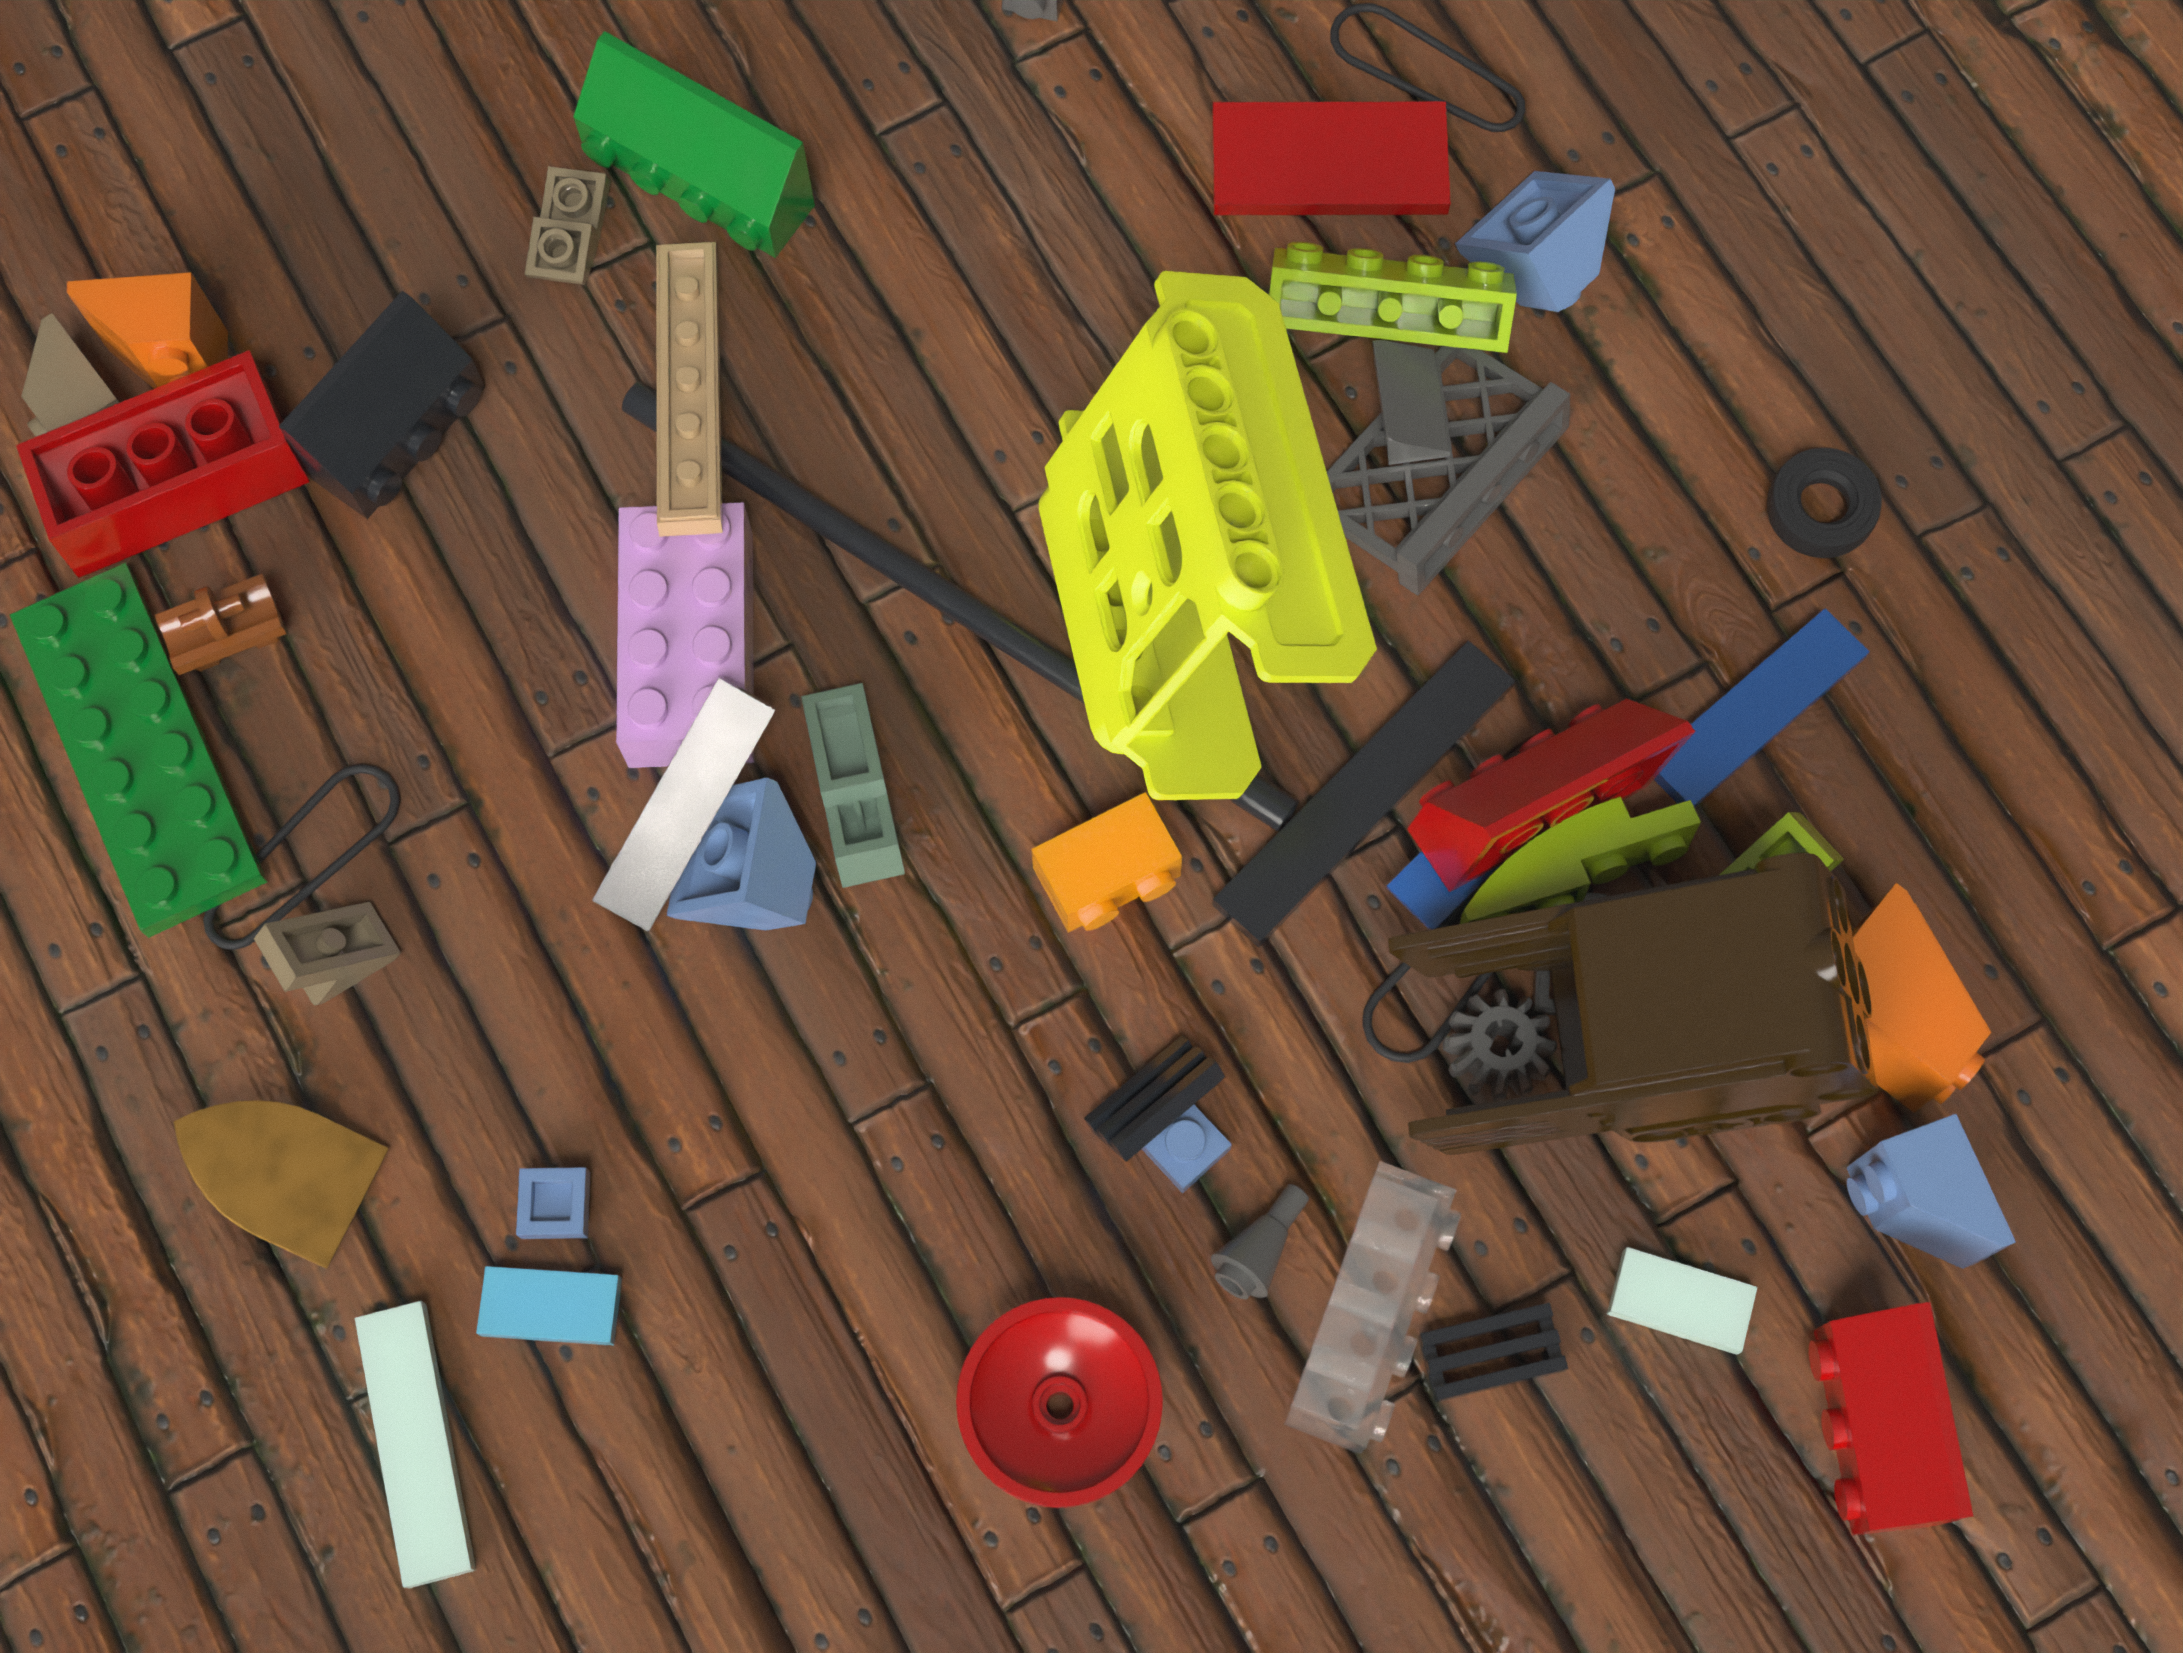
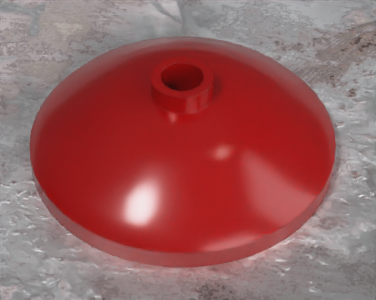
[956,1297,1163,1508]

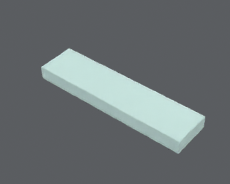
[355,1301,476,1589]

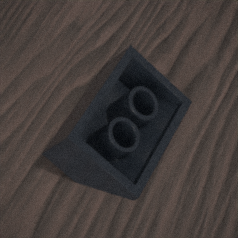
[279,291,485,520]

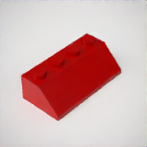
[16,350,310,578]
[1407,699,1695,892]

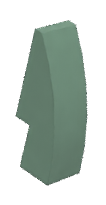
[801,683,905,888]

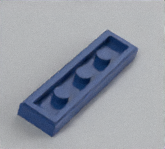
[1654,608,1870,808]

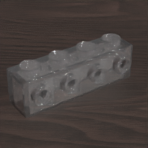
[1284,1161,1461,1454]

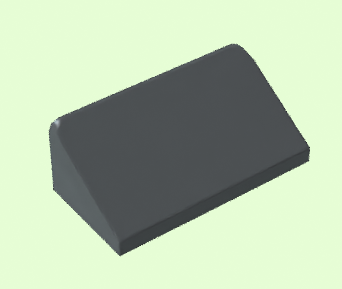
[1373,340,1450,465]

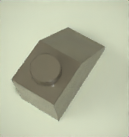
[21,313,119,437]

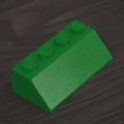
[573,31,815,258]

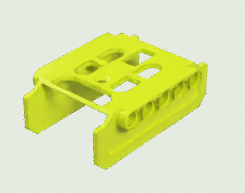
[1039,271,1377,800]

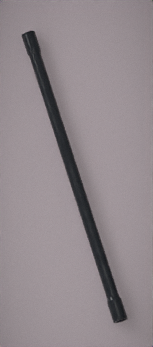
[622,381,1299,832]

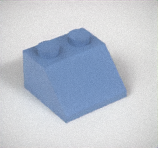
[1847,1114,2016,1269]

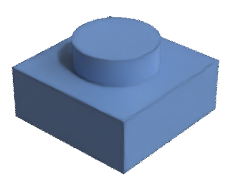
[1142,1105,1232,1193]
[516,1167,590,1239]

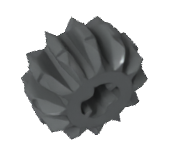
[1443,989,1557,1102]

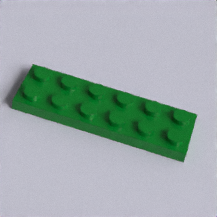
[10,563,268,938]

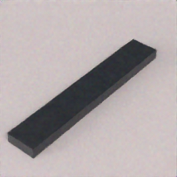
[1212,640,1515,948]

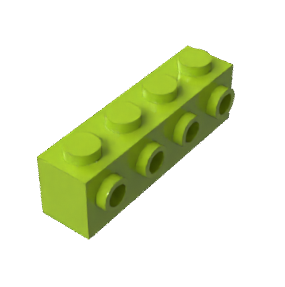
[1269,242,1517,353]

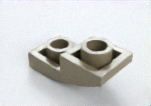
[525,166,611,285]

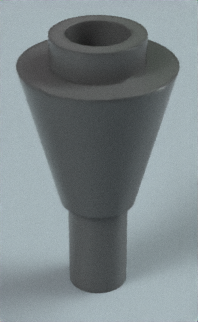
[1211,1184,1309,1300]

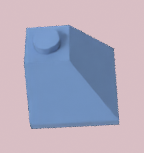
[1455,171,1615,312]
[667,778,816,931]

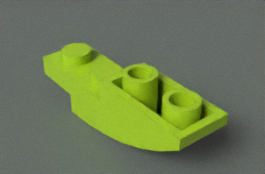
[1460,796,1701,924]

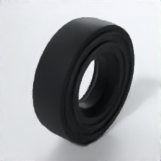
[1767,448,1882,558]

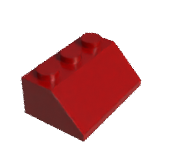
[1809,1302,1974,1536]

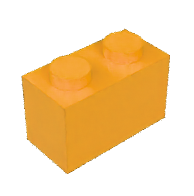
[1031,792,1182,933]

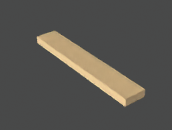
[656,242,723,537]

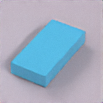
[476,1266,622,1346]

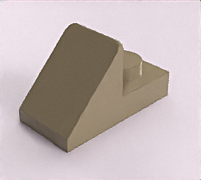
[254,902,401,1006]

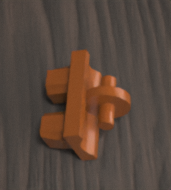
[155,574,287,675]

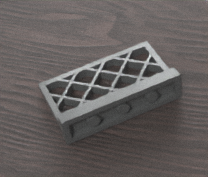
[1327,346,1570,596]

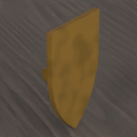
[173,1100,389,1269]

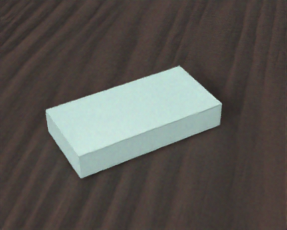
[1607,1247,1758,1355]

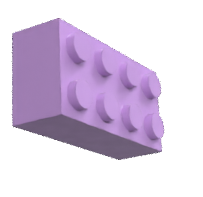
[616,503,754,768]

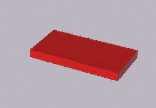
[1212,101,1451,215]

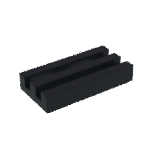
[1083,1035,1225,1162]
[1418,1303,1569,1403]

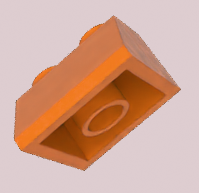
[67,272,228,389]

